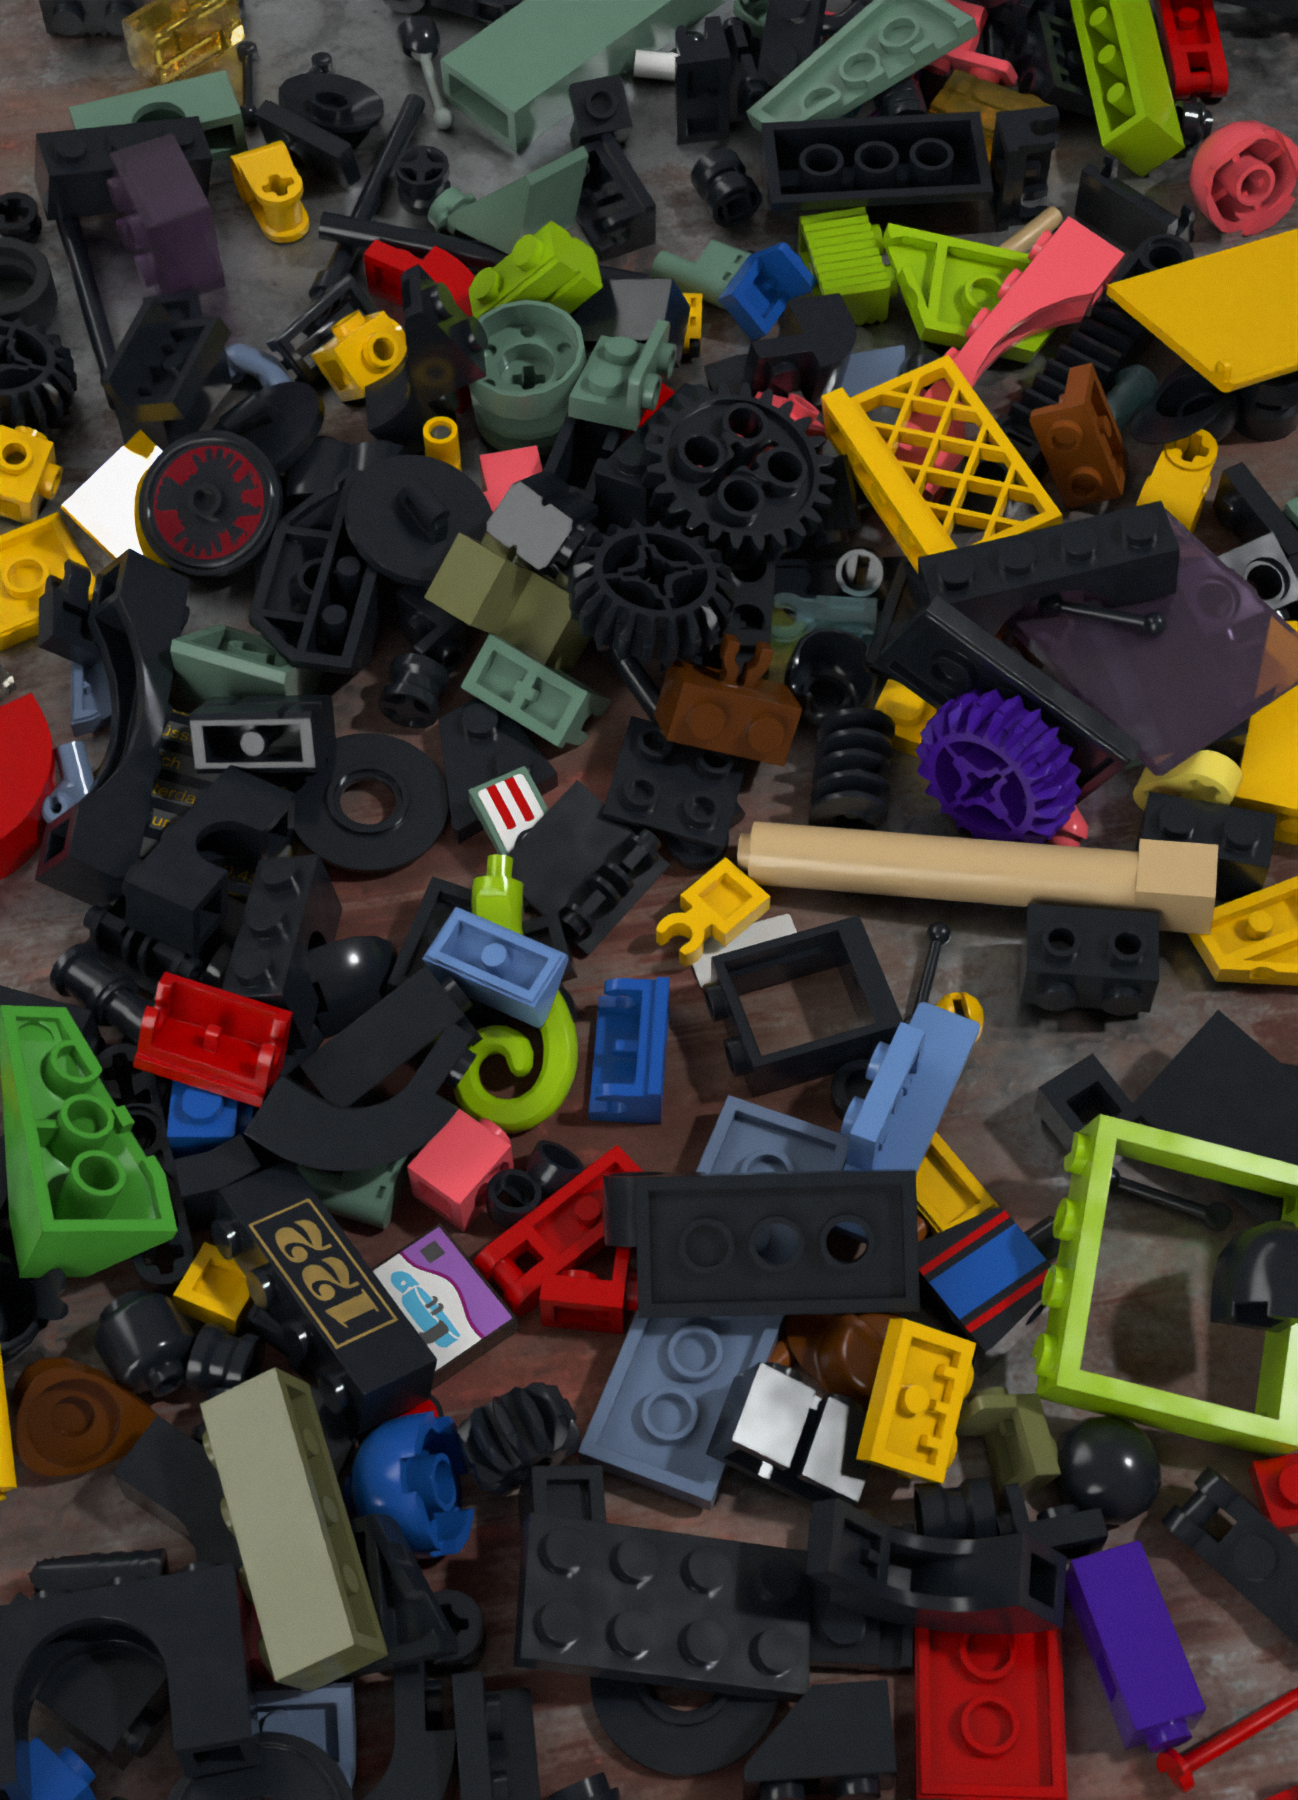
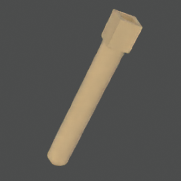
[737,821,1218,935]

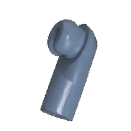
[225,343,292,389]
[41,741,94,824]

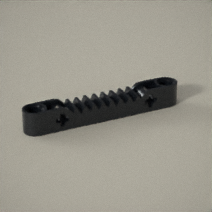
[959,234,1194,531]

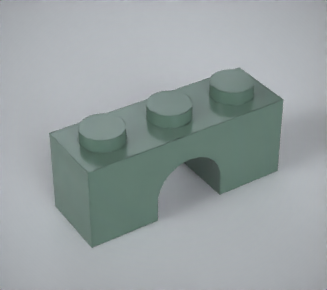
[69,70,248,162]

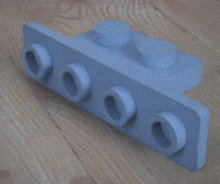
[831,1002,980,1244]

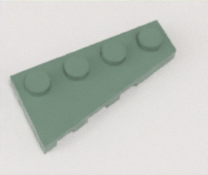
[746,0,979,132]

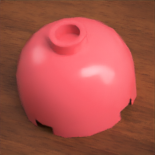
[1189,120,1298,236]

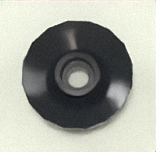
[278,73,384,136]

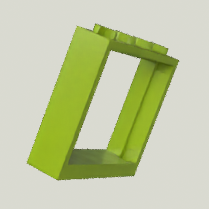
[1031,1114,1298,1457]

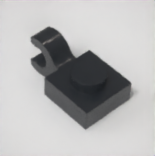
[39,559,102,668]

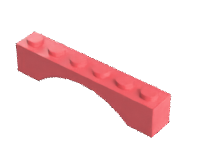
[884,216,1125,503]

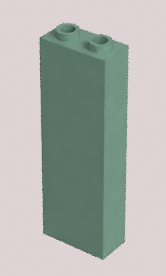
[440,0,727,152]

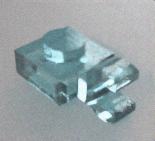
[772,593,878,642]

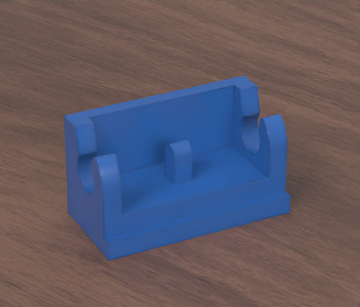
[588,977,670,1124]

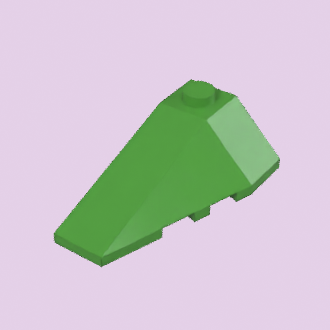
[0,1005,177,1278]

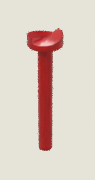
[1156,1687,1298,1794]

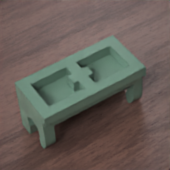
[461,634,611,748]

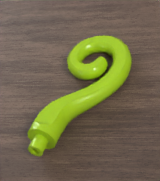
[452,854,578,1134]

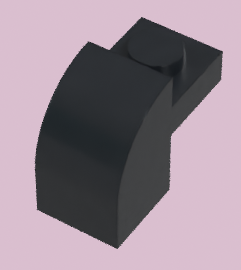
[740,293,857,406]

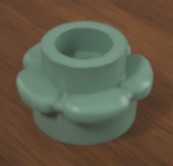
[428,187,477,238]

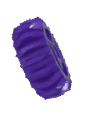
[915,687,1082,844]

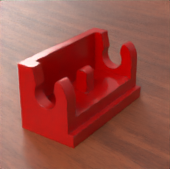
[133,972,293,1108]

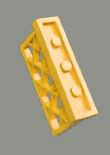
[821,355,1062,574]

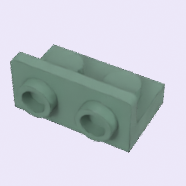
[568,319,677,431]

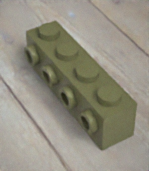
[200,1367,388,1692]

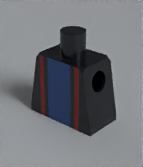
[918,1208,1061,1378]

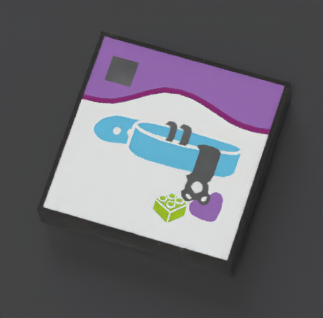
[371,1223,520,1391]

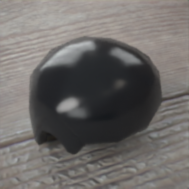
[784,628,878,725]
[1054,1416,1162,1525]

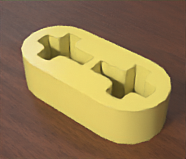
[1132,750,1243,811]

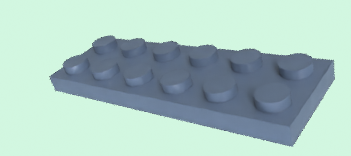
[578,1095,849,1511]

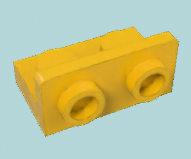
[856,1318,976,1484]

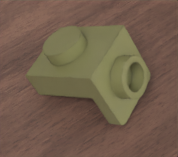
[955,1387,1061,1501]

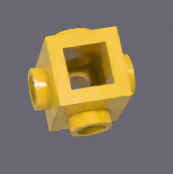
[311,310,407,402]
[0,425,63,524]

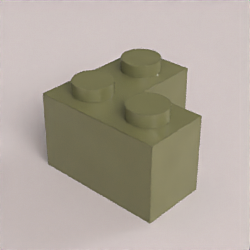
[424,532,591,674]

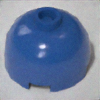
[344,1411,474,1559]

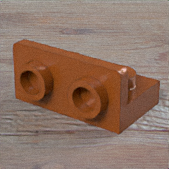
[1029,363,1129,509]

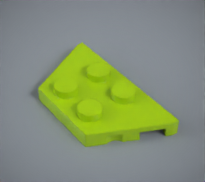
[882,223,1059,364]

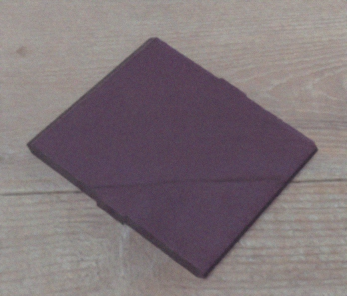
[1004,508,1298,776]

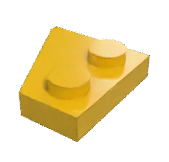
[1187,876,1298,986]

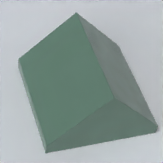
[446,145,589,254]
[170,624,325,706]

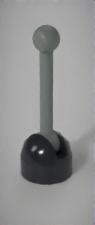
[396,16,454,129]

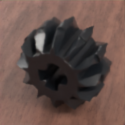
[456,1382,581,1493]

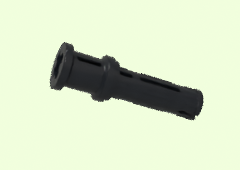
[50,943,153,1045]

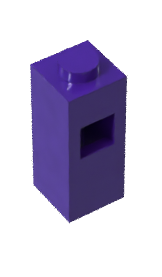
[1065,1540,1206,1753]

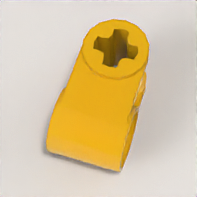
[229,140,310,243]
[1136,429,1218,544]

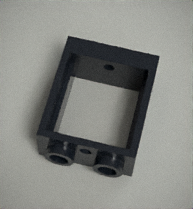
[703,915,904,1098]

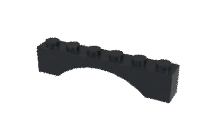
[35,548,190,907]

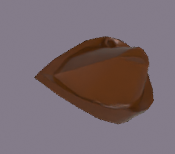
[8,1357,163,1477]

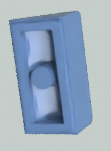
[422,907,569,1029]

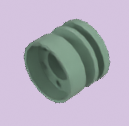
[469,300,587,456]

